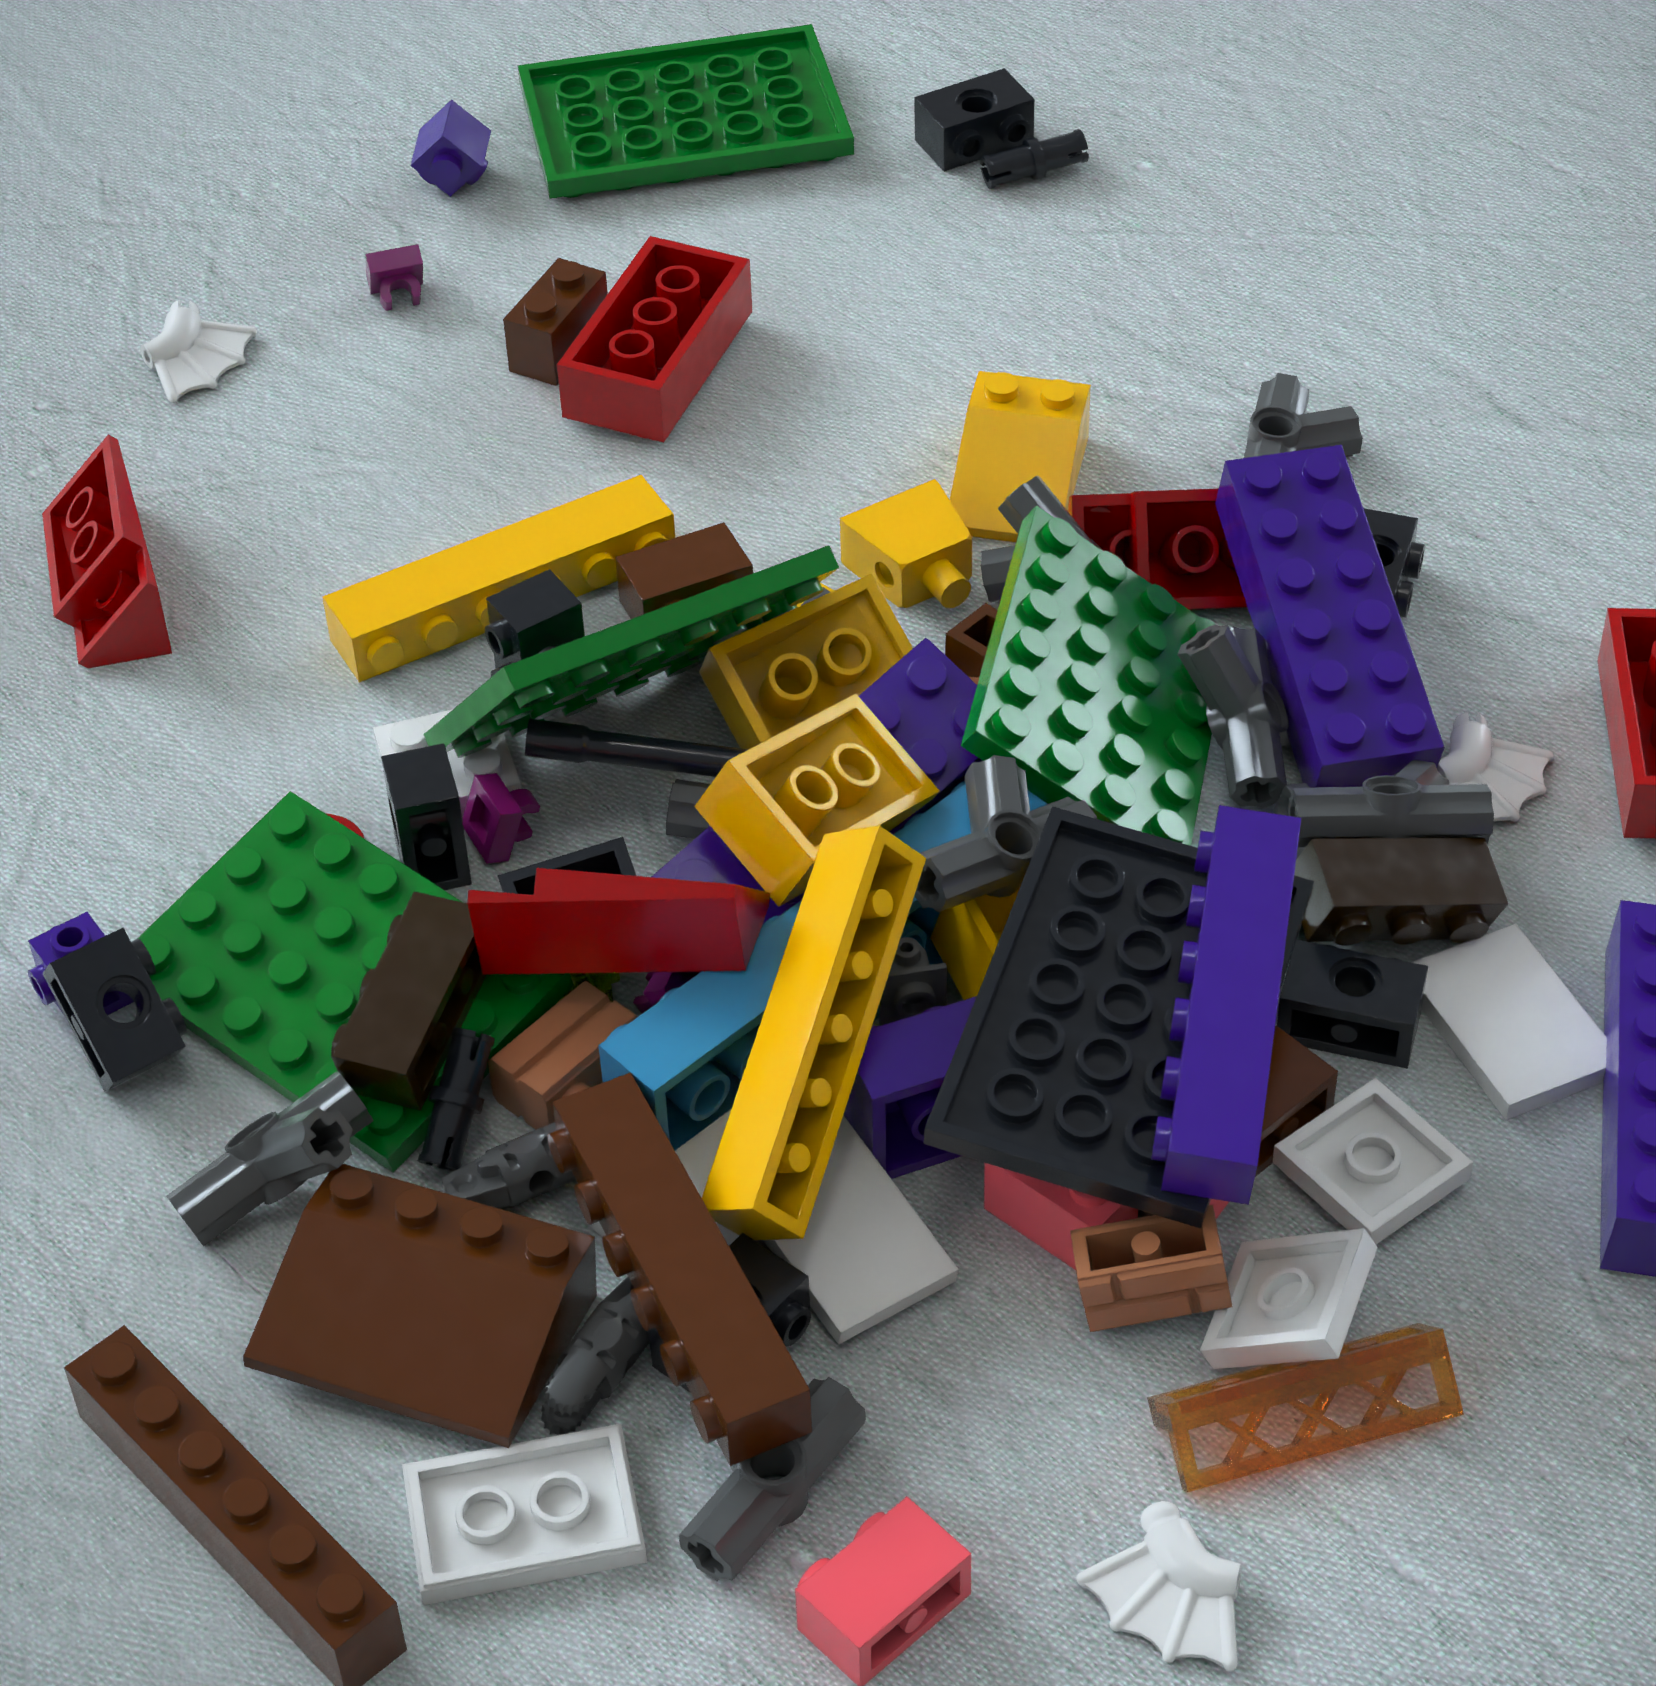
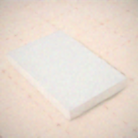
[1412,924,1607,1120]
[763,1115,959,1345]
[402,1424,647,1605]

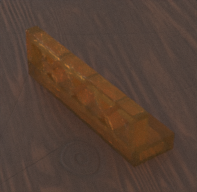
[1147,1323,1464,1492]

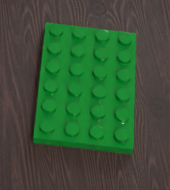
[517,24,854,199]
[961,505,1215,845]
[423,545,839,758]
[137,791,573,1173]

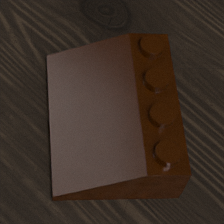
[243,1164,597,1448]

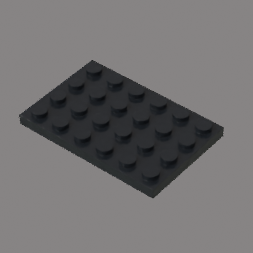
[923,806,1314,1229]

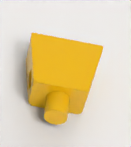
[840,479,972,608]

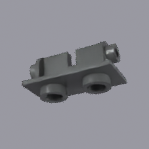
[879,937,947,1026]

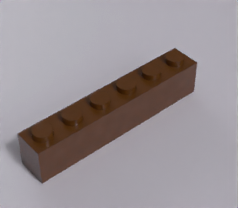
[547,1072,812,1466]
[64,1325,407,1686]

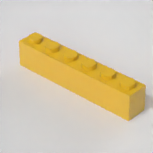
[322,475,675,683]
[702,825,926,1240]

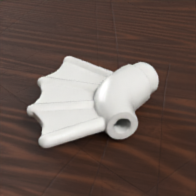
[140,300,257,403]
[1437,712,1554,822]
[1076,1501,1242,1671]

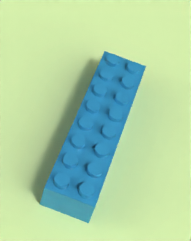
[598,781,1047,1150]

